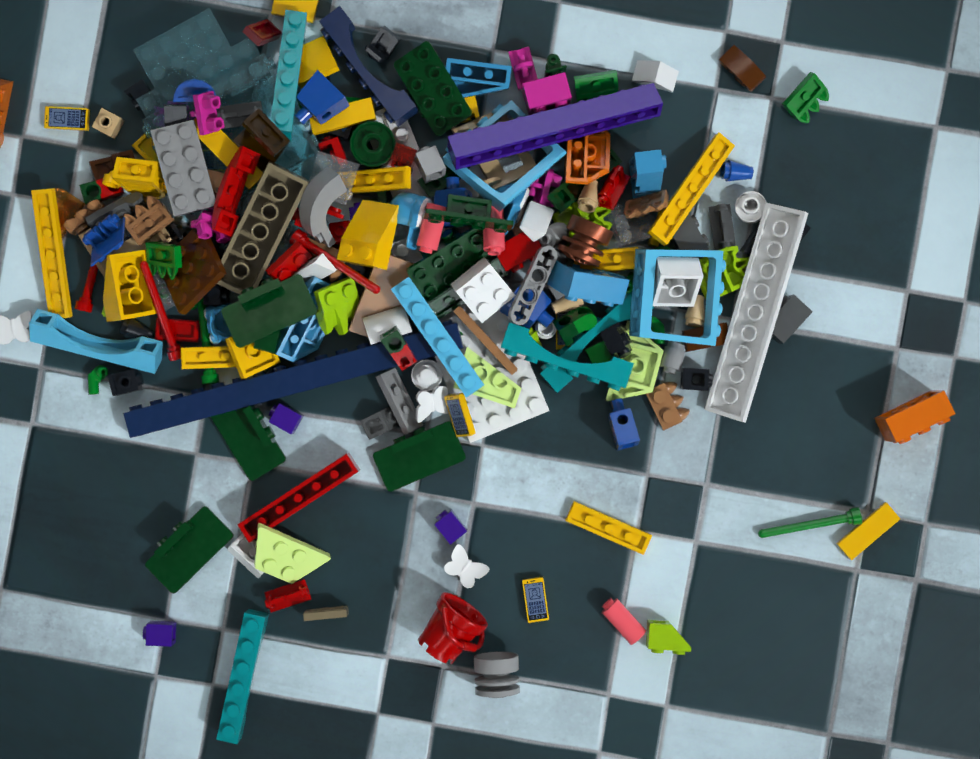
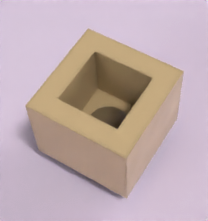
[92,108,125,139]

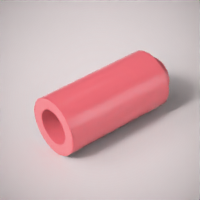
[416,203,446,254]
[483,206,505,256]
[602,598,646,645]

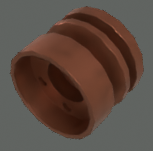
[557,214,614,267]

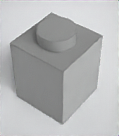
[415,145,446,184]

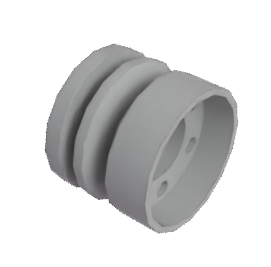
[474,652,520,698]

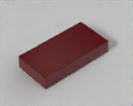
[242,19,282,46]

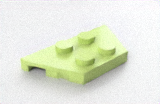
[606,321,664,401]
[254,523,331,584]

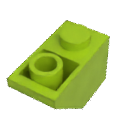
[646,620,691,655]

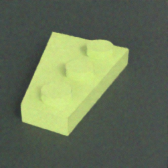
[453,347,522,408]

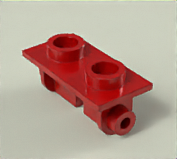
[598,165,631,210]
[264,579,312,612]

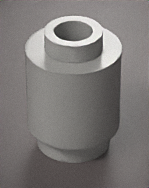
[539,222,569,247]
[660,342,686,375]

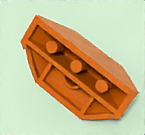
[565,130,610,185]

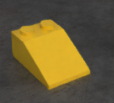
[337,200,399,270]
[103,250,157,322]

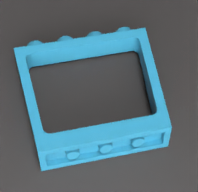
[442,100,567,212]
[629,249,726,346]

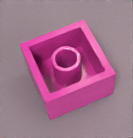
[522,72,572,115]

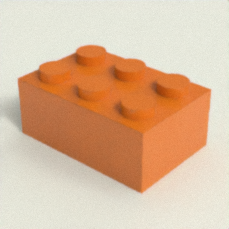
[874,390,956,444]

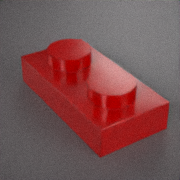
[265,241,312,282]

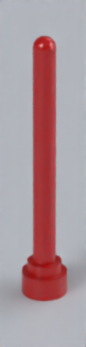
[290,229,380,294]
[140,261,183,361]
[74,264,98,313]

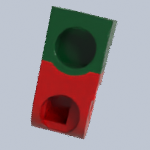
[79,178,124,205]
[380,326,418,371]

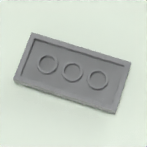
[150,120,215,217]

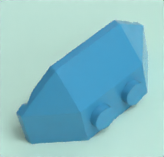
[275,276,330,362]

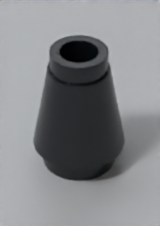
[119,318,154,339]

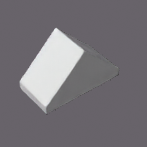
[631,60,679,93]

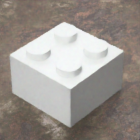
[451,257,516,323]
[653,257,703,307]

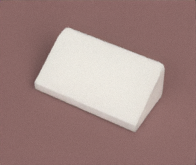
[519,201,554,242]
[291,253,337,282]
[228,533,264,578]

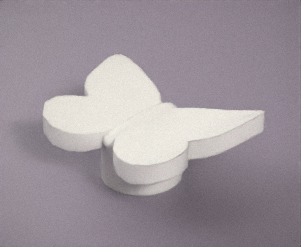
[0,311,33,345]
[416,385,449,423]
[444,544,490,588]

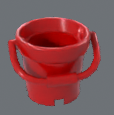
[418,592,488,664]

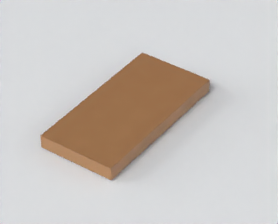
[348,254,415,337]

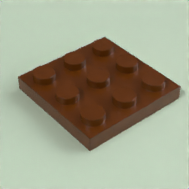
[164,228,227,315]

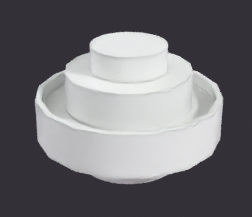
[735,191,767,224]
[411,360,443,391]

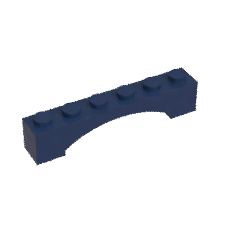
[319,6,419,127]

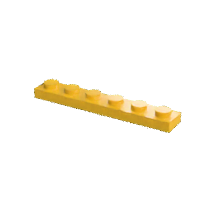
[647,132,735,246]
[31,188,73,318]

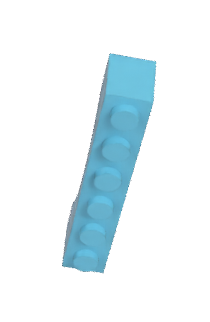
[391,277,484,398]
[29,309,163,374]

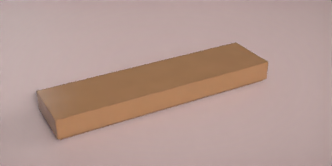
[453,306,518,375]

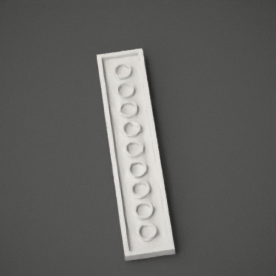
[704,203,808,423]

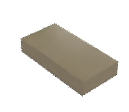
[303,606,349,621]

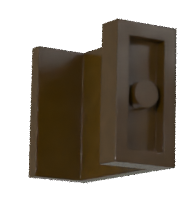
[233,108,290,173]

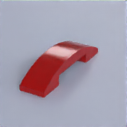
[212,146,260,237]

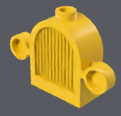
[102,157,167,199]

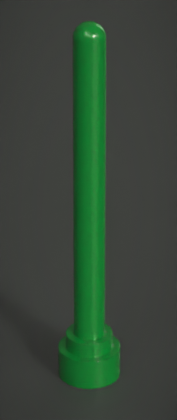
[197,298,219,385]
[758,507,862,538]

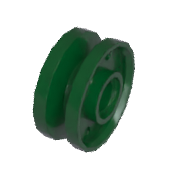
[350,121,396,168]

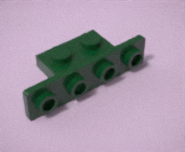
[423,194,514,233]

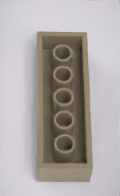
[217,160,309,295]

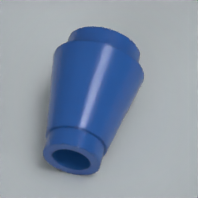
[720,160,754,182]

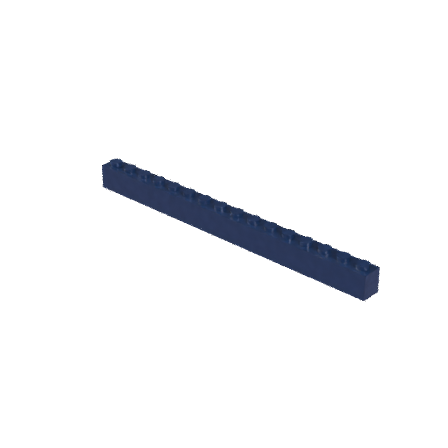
[123,320,464,438]

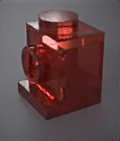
[391,143,417,172]

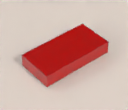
[155,318,200,343]

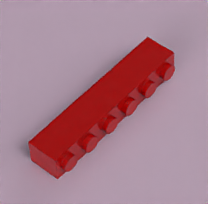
[238,453,360,543]

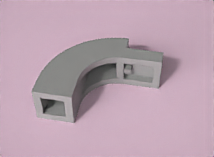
[299,166,347,248]

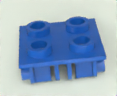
[82,214,125,267]

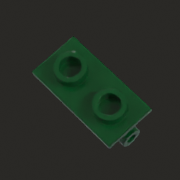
[544,54,567,78]

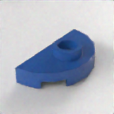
[173,79,216,102]

